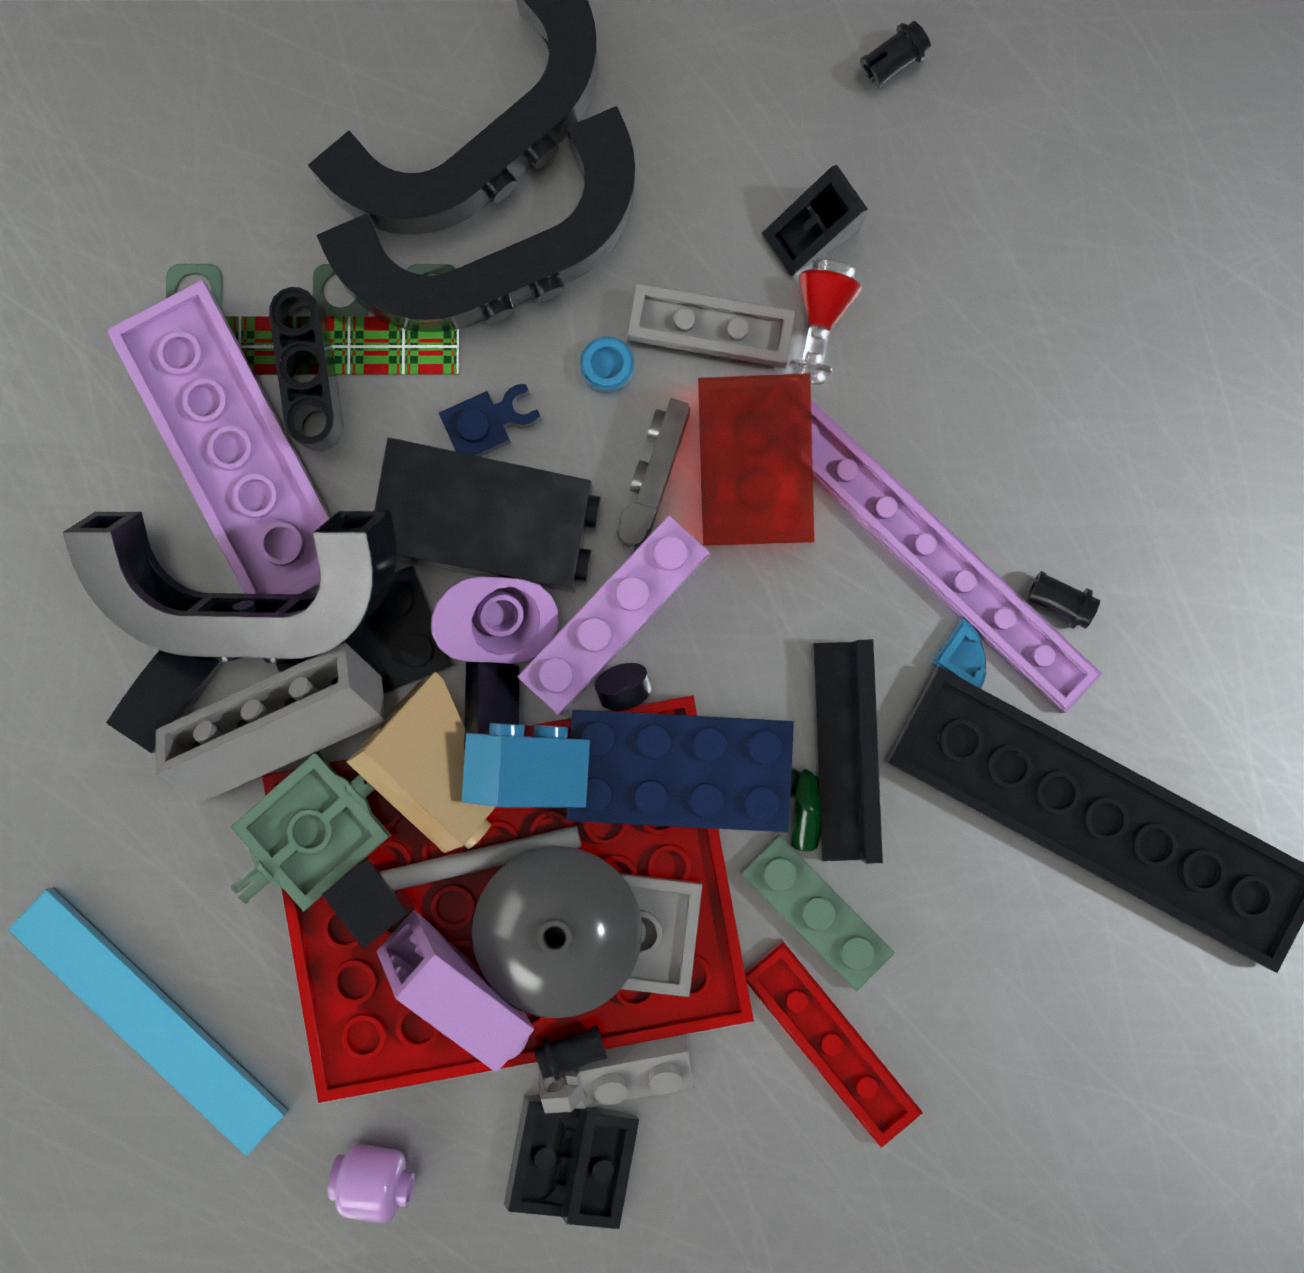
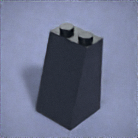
[374,437,601,593]

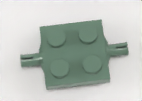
[230,752,391,912]

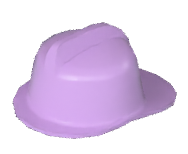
[431,576,558,664]

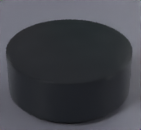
[594,663,652,711]

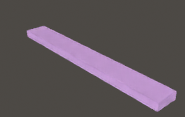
[750,377,1102,713]

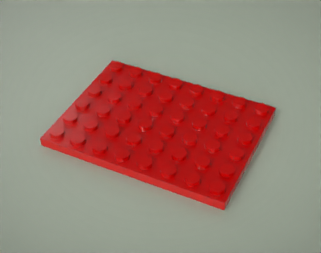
[262,695,754,1103]

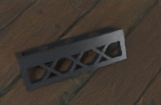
[811,639,883,864]

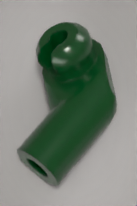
[790,768,822,852]

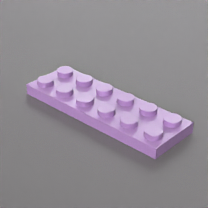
[106,280,331,594]

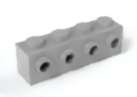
[156,643,386,805]

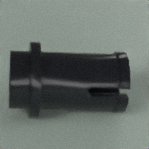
[859,21,931,88]
[1025,571,1100,629]
[533,1024,608,1081]

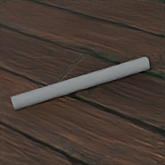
[379,825,582,891]

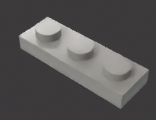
[627,283,796,368]

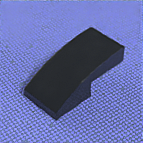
[106,650,222,753]

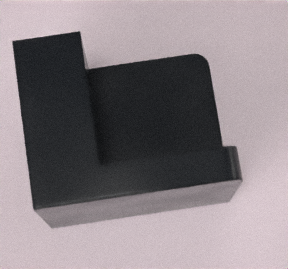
[322,861,416,948]

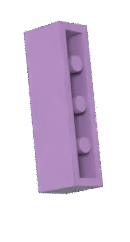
[517,515,710,715]

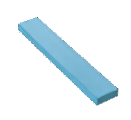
[8,888,288,1156]

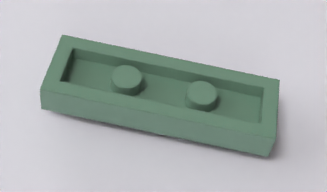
[740,834,895,992]

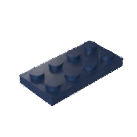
[566,710,794,832]

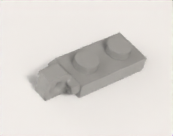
[539,1035,695,1114]

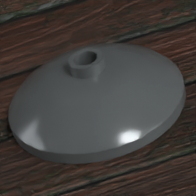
[472,846,642,1018]

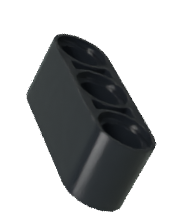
[269,287,343,451]

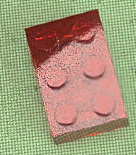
[698,373,815,546]

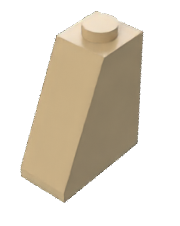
[347,672,495,853]

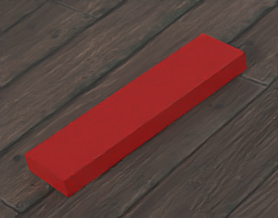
[745,939,923,1148]

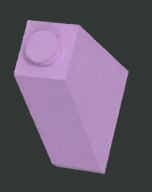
[376,910,535,1073]

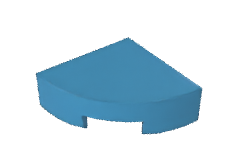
[930,618,986,688]

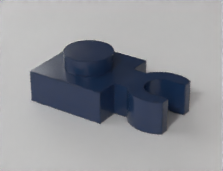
[439,384,541,457]

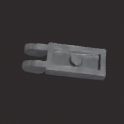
[616,397,690,550]

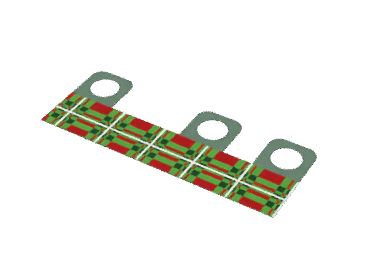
[166,264,459,374]

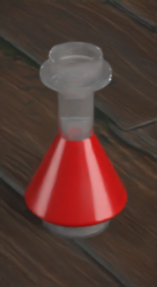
[789,258,862,385]

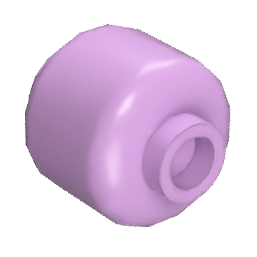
[328,1144,415,1224]

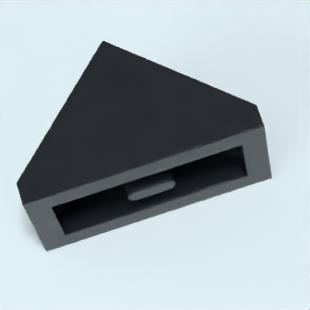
[762,165,868,276]

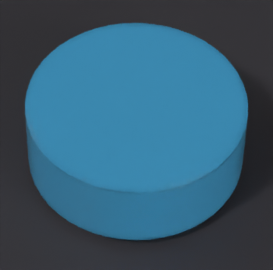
[580,336,634,393]

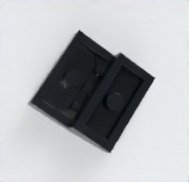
[504,1095,639,1229]

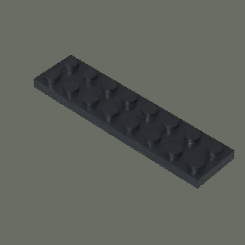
[886,667,1304,973]

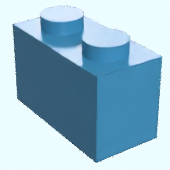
[462,723,590,807]

